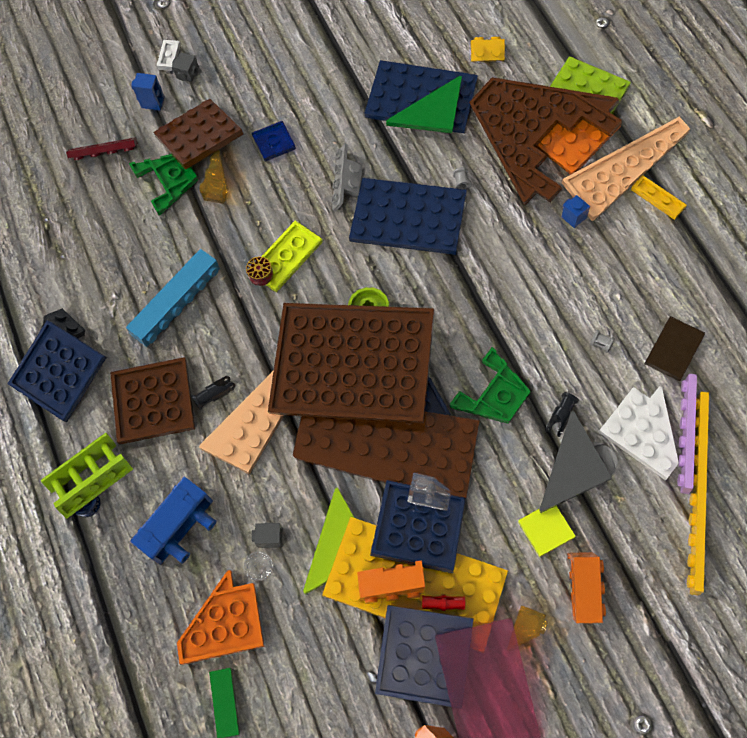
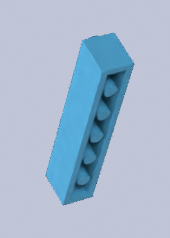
[126,249,220,347]

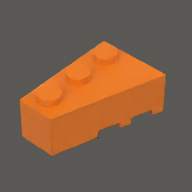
[567,552,606,623]

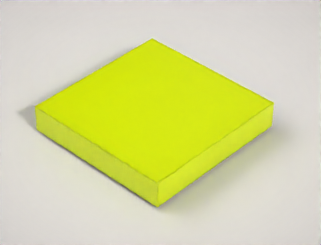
[518,506,576,558]

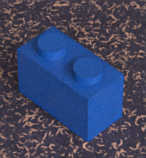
[132,73,165,110]

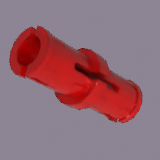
[422,594,465,612]

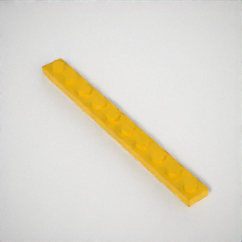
[687,391,709,596]

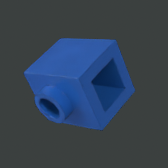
[561,195,590,228]

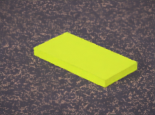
[261,220,323,293]

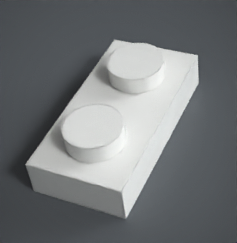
[157,40,181,71]

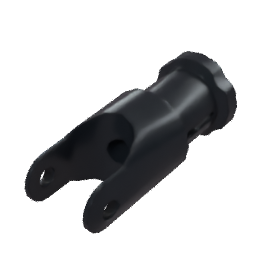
[191,376,236,410]
[545,392,579,437]

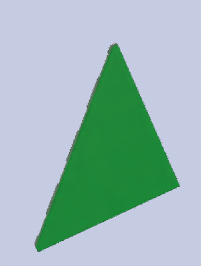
[386,76,462,133]

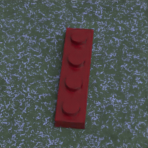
[66,137,138,160]

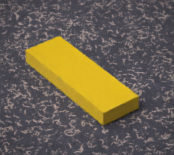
[631,175,687,220]

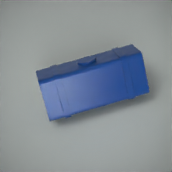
[130,476,217,565]

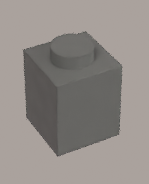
[252,523,283,548]

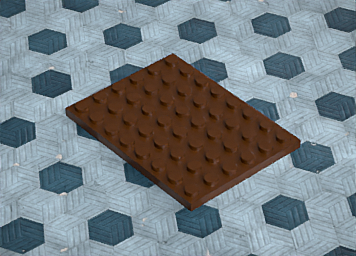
[268,303,435,423]

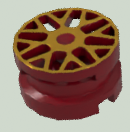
[246,256,274,286]

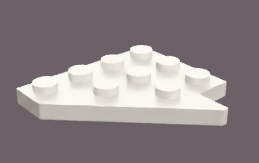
[598,386,679,480]

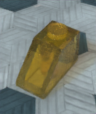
[506,605,548,651]

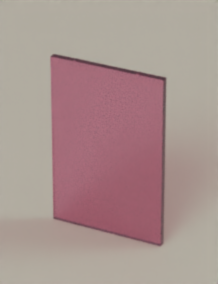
[435,618,541,738]

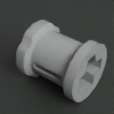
[453,167,472,190]
[590,330,615,353]

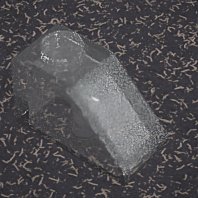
[407,473,451,511]

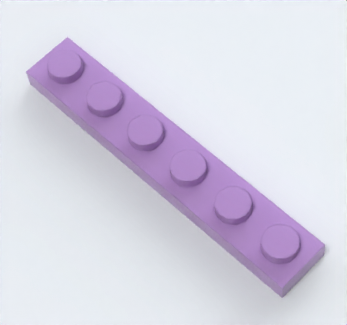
[677,374,697,494]

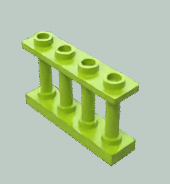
[41,433,133,519]

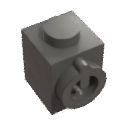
[172,52,199,82]

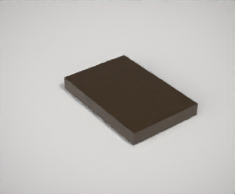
[644,316,705,381]

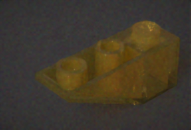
[199,150,229,204]

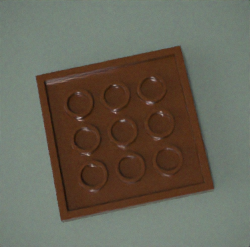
[153,99,244,170]
[110,357,195,445]

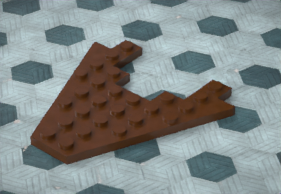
[469,77,622,206]

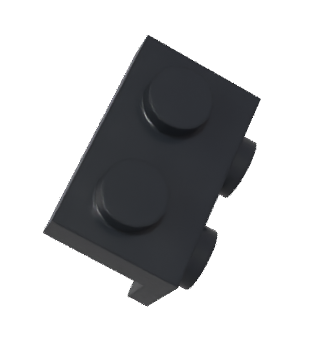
[42,308,85,338]

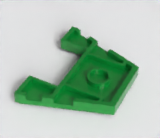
[129,154,198,216]
[449,347,531,424]

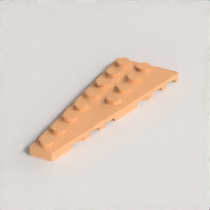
[562,116,690,221]
[199,370,284,474]

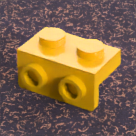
[470,37,505,62]

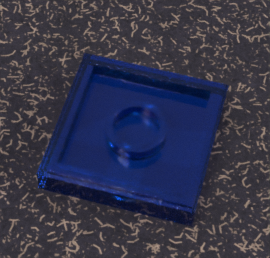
[251,121,296,162]

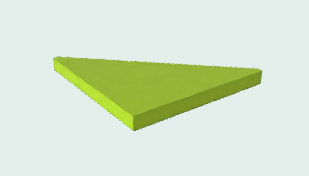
[303,487,354,595]

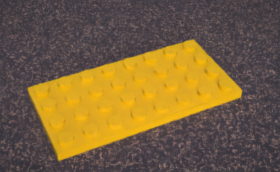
[322,517,508,653]

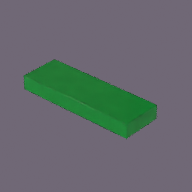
[209,668,240,738]

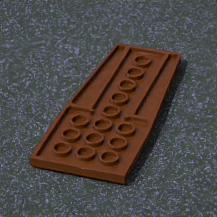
[293,412,479,499]

